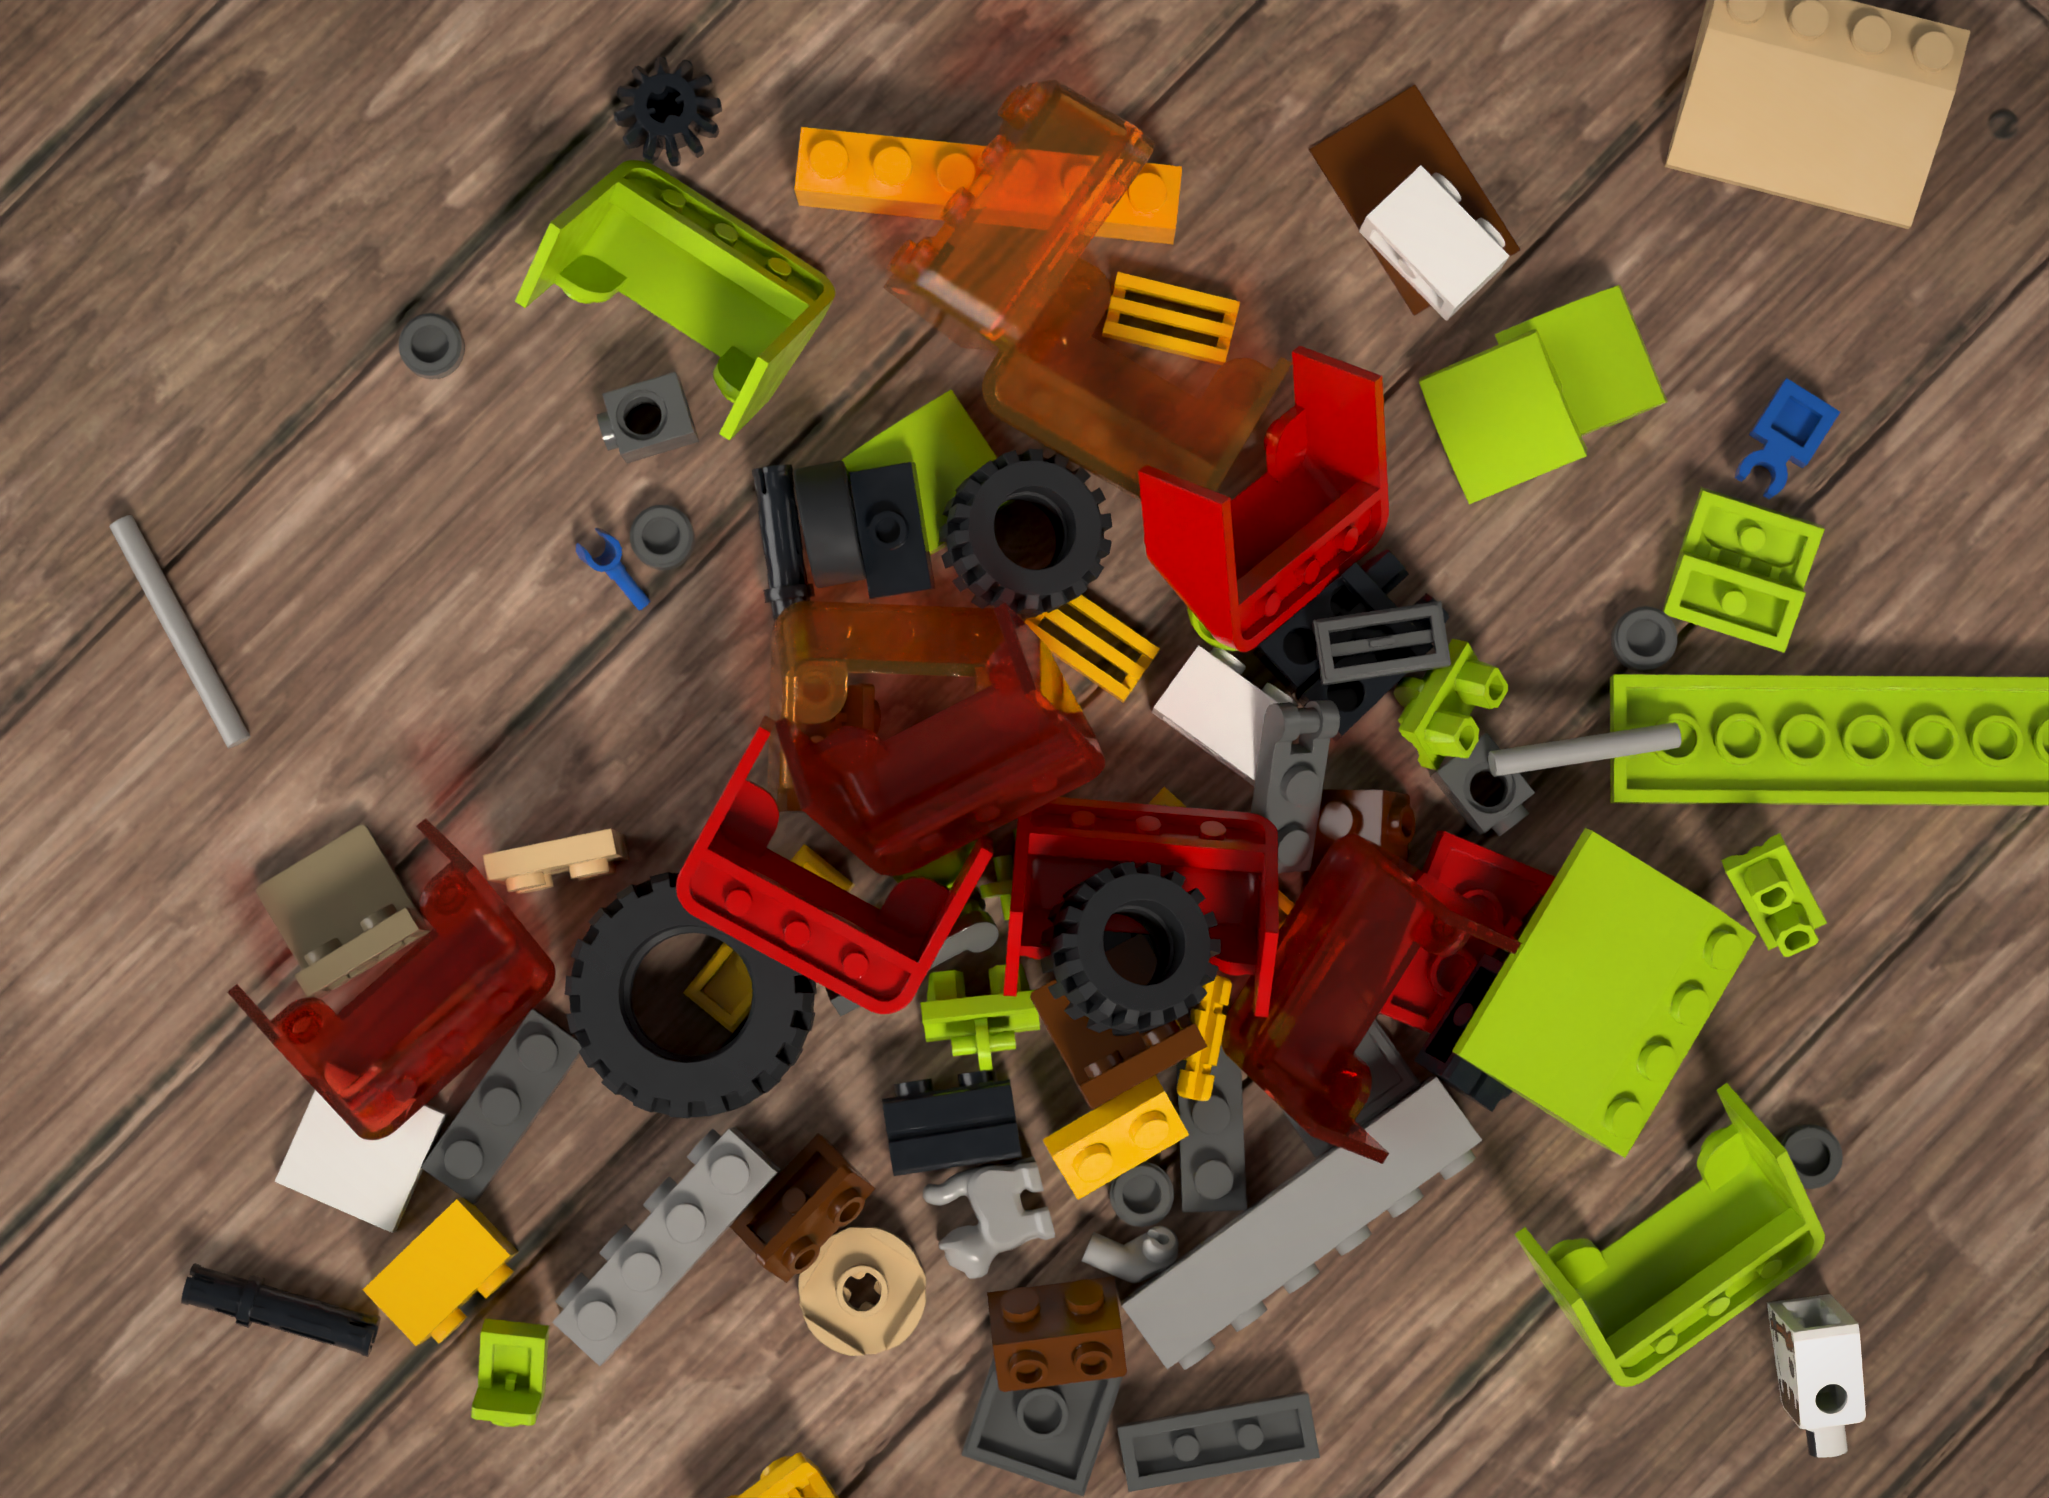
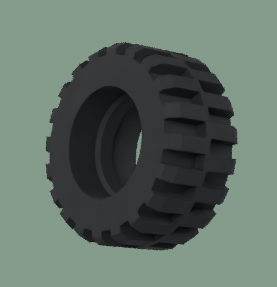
[565,872,817,1118]

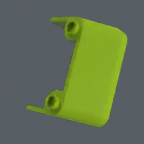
[515,160,836,441]
[1515,1083,1825,1387]

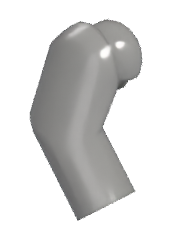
[1081,1226,1179,1283]

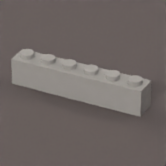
[1120,1076,1482,1370]

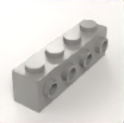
[552,1127,781,1366]

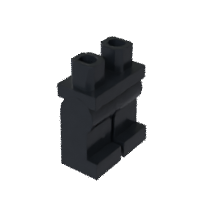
[1253,549,1450,742]

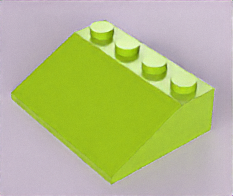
[1452,828,1756,1158]

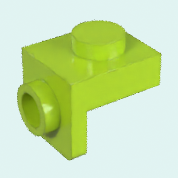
[471,1318,549,1427]

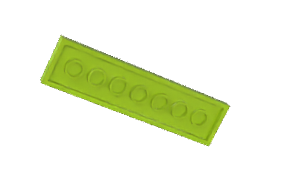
[1610,674,2049,806]

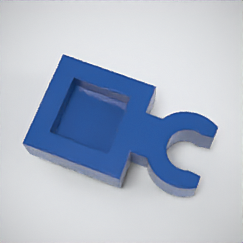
[1735,378,1840,499]

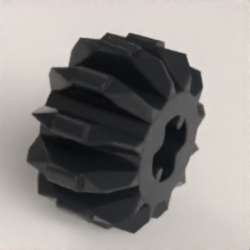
[614,56,722,167]

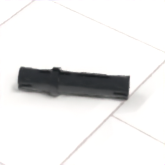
[752,464,818,659]
[181,1263,381,1357]

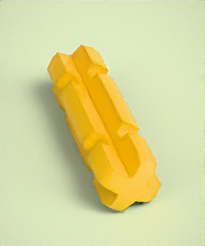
[1176,975,1232,1101]

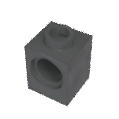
[597,372,699,464]
[1430,733,1535,836]

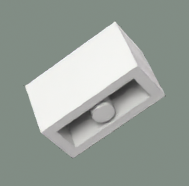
[1359,165,1509,321]
[1152,645,1298,786]

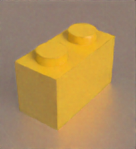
[362,1197,519,1346]

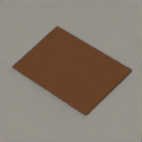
[1309,85,1520,316]

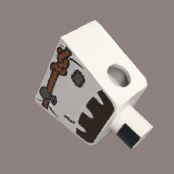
[1767,1294,1866,1457]

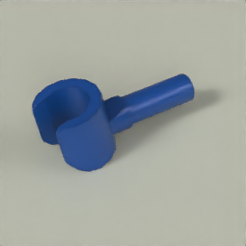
[576,528,651,611]

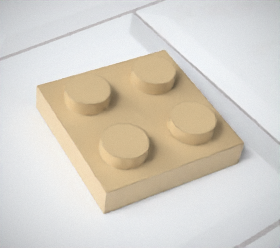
[483,828,630,894]

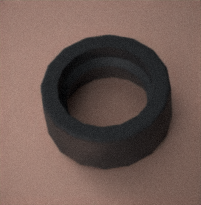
[794,460,866,588]

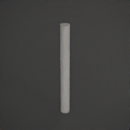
[109,515,251,749]

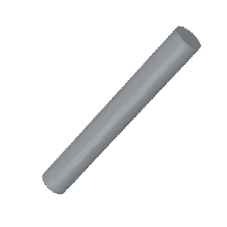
[1488,722,1681,777]

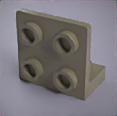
[256,824,431,998]

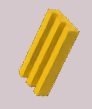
[1102,272,1240,366]
[1019,595,1160,703]

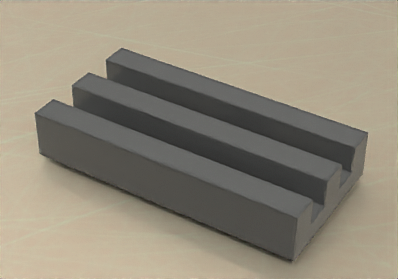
[1312,601,1451,686]

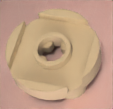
[798,1226,926,1356]

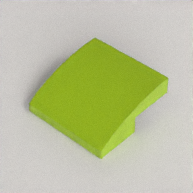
[1494,285,1668,436]
[1419,329,1587,504]
[842,390,1015,556]
[1663,487,1825,653]

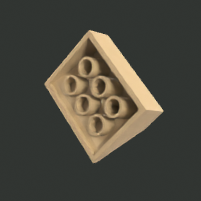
[1664,0,1970,229]

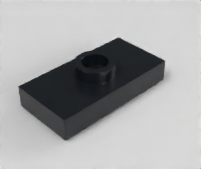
[849,462,936,599]

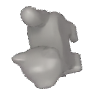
[923,1157,1055,1279]

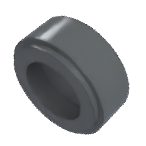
[399,313,465,379]
[630,505,695,570]
[1611,606,1677,672]
[1778,1124,1843,1189]
[1109,1162,1174,1227]

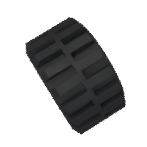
[939,449,1113,619]
[1040,861,1221,1036]

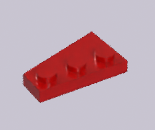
[1368,831,1555,1034]

